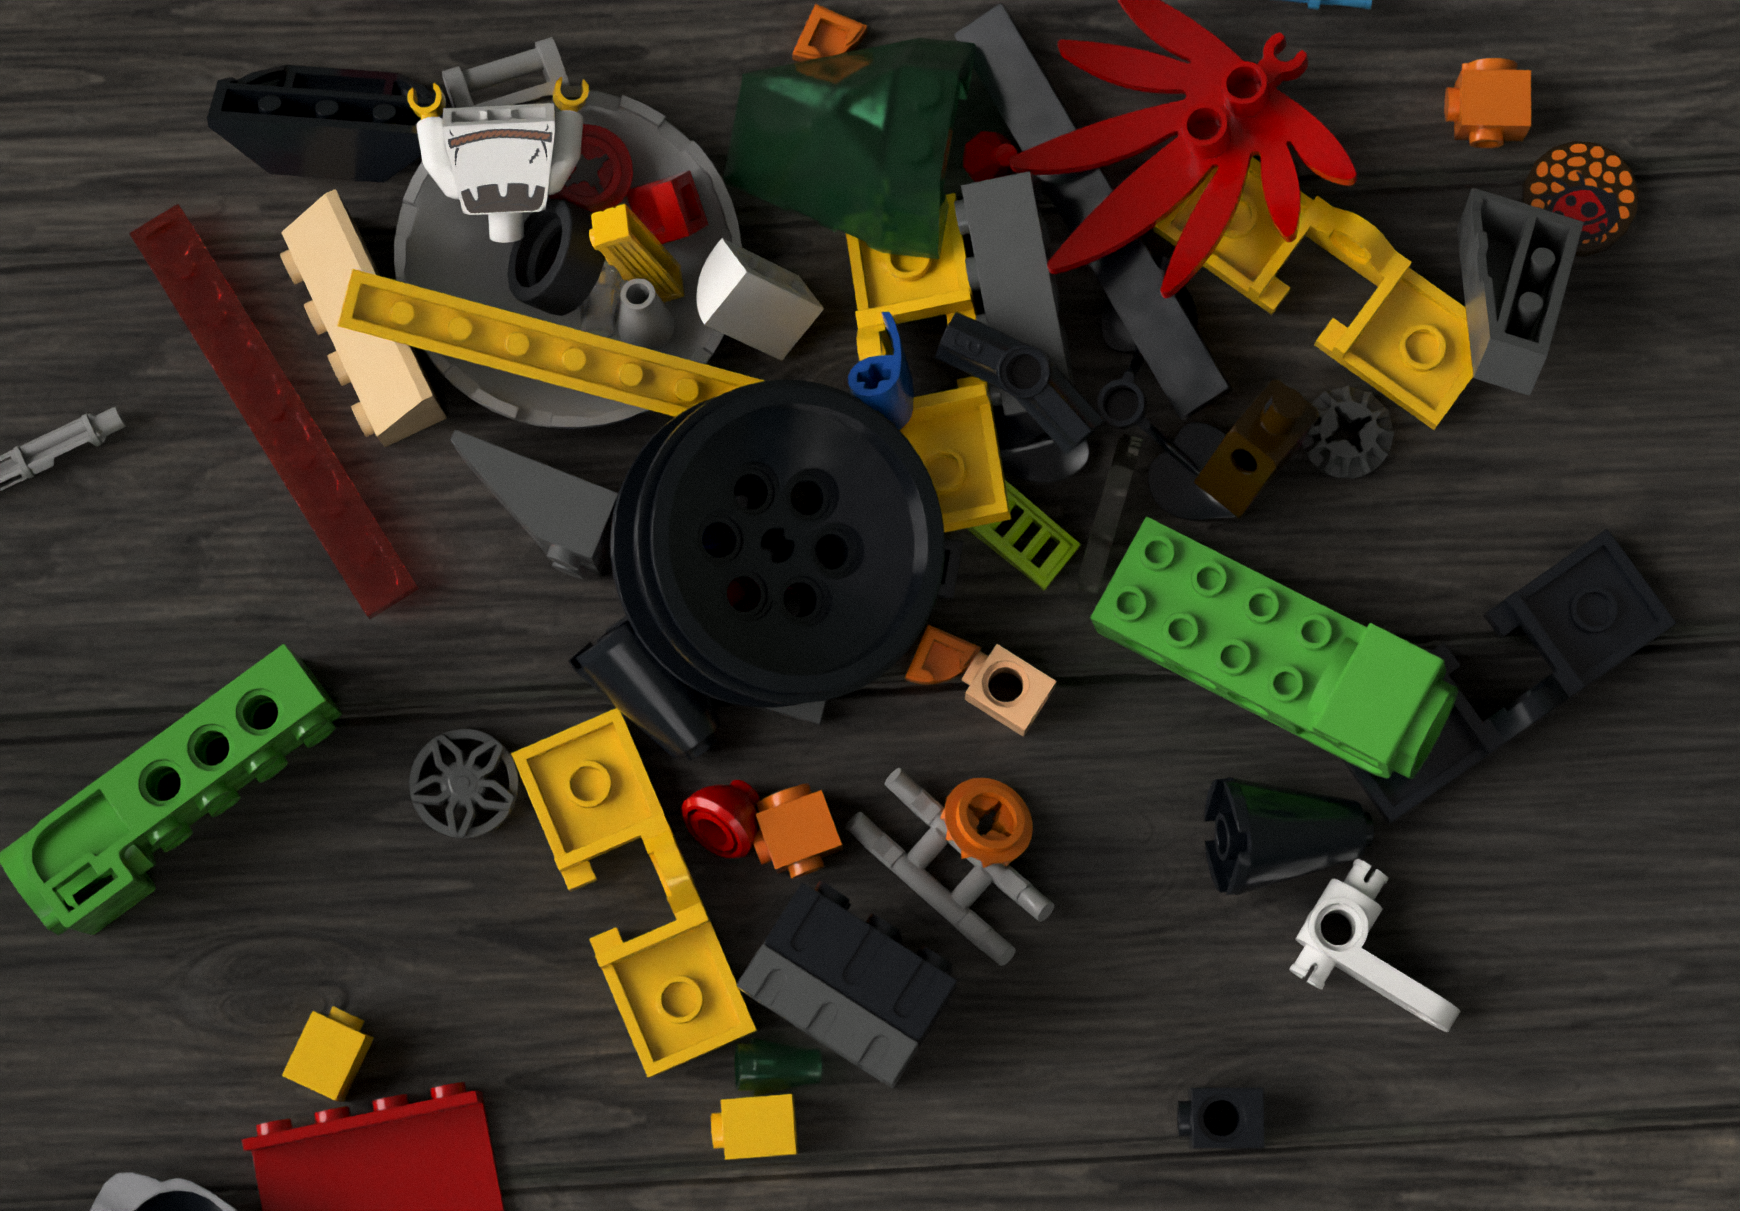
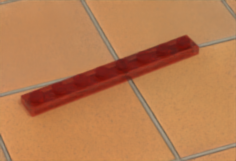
[129,204,419,619]

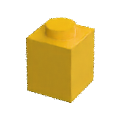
[282,1006,374,1102]
[711,1094,798,1160]

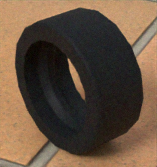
[507,199,605,316]

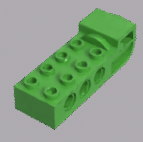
[1090,516,1459,779]
[0,644,342,936]

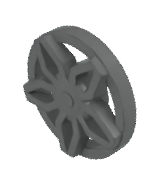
[409,729,520,839]

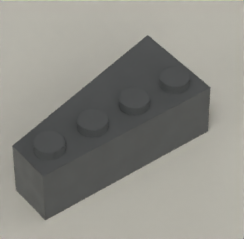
[954,171,1076,416]

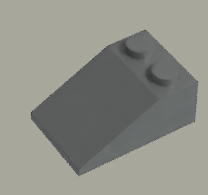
[450,429,618,579]

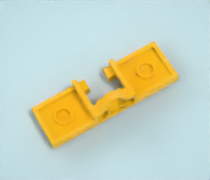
[1153,157,1473,430]
[843,193,1011,533]
[511,708,757,1078]

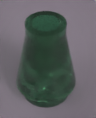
[734,1037,822,1097]

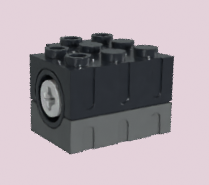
[736,881,957,1089]

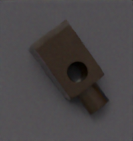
[1193,379,1320,518]

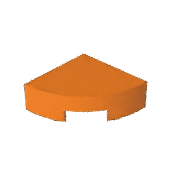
[792,4,868,64]
[905,625,982,685]

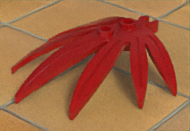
[1009,0,1357,298]

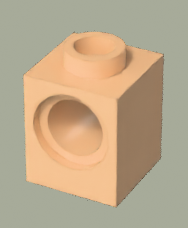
[962,644,1056,737]

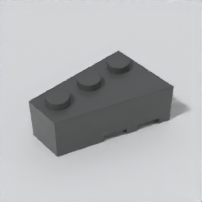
[1457,187,1584,396]

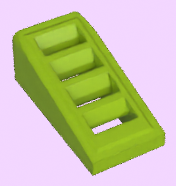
[966,480,1081,591]

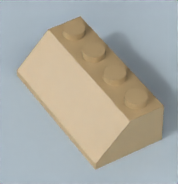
[280,189,447,447]

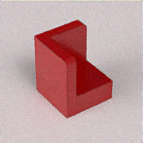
[627,170,709,245]

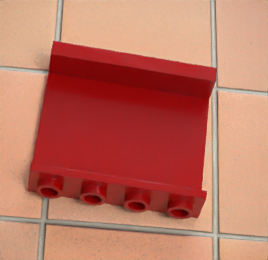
[241,1082,505,1211]

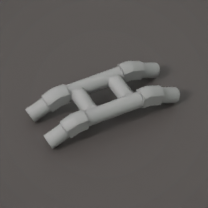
[845,768,1054,966]

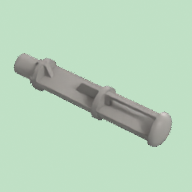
[0,406,126,491]

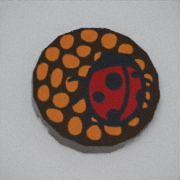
[1521,141,1638,257]

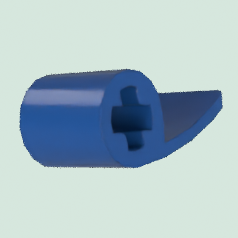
[848,312,914,430]

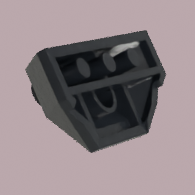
[207,65,446,183]

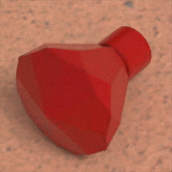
[963,131,1017,182]

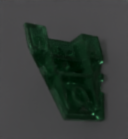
[723,38,976,259]

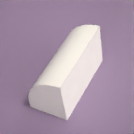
[696,238,824,361]

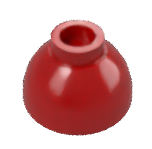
[682,780,760,858]

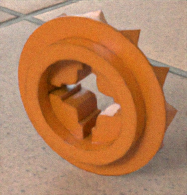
[940,778,1033,868]

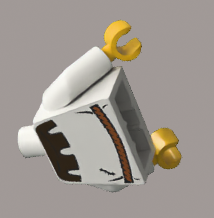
[407,77,589,243]

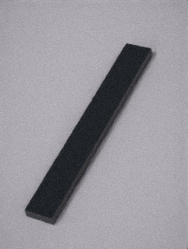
[954,3,1233,420]

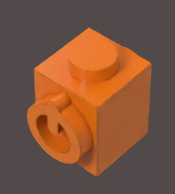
[1444,58,1531,149]
[753,783,843,879]

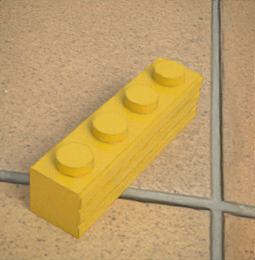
[589,204,685,302]

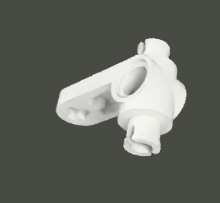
[1289,859,1461,1032]

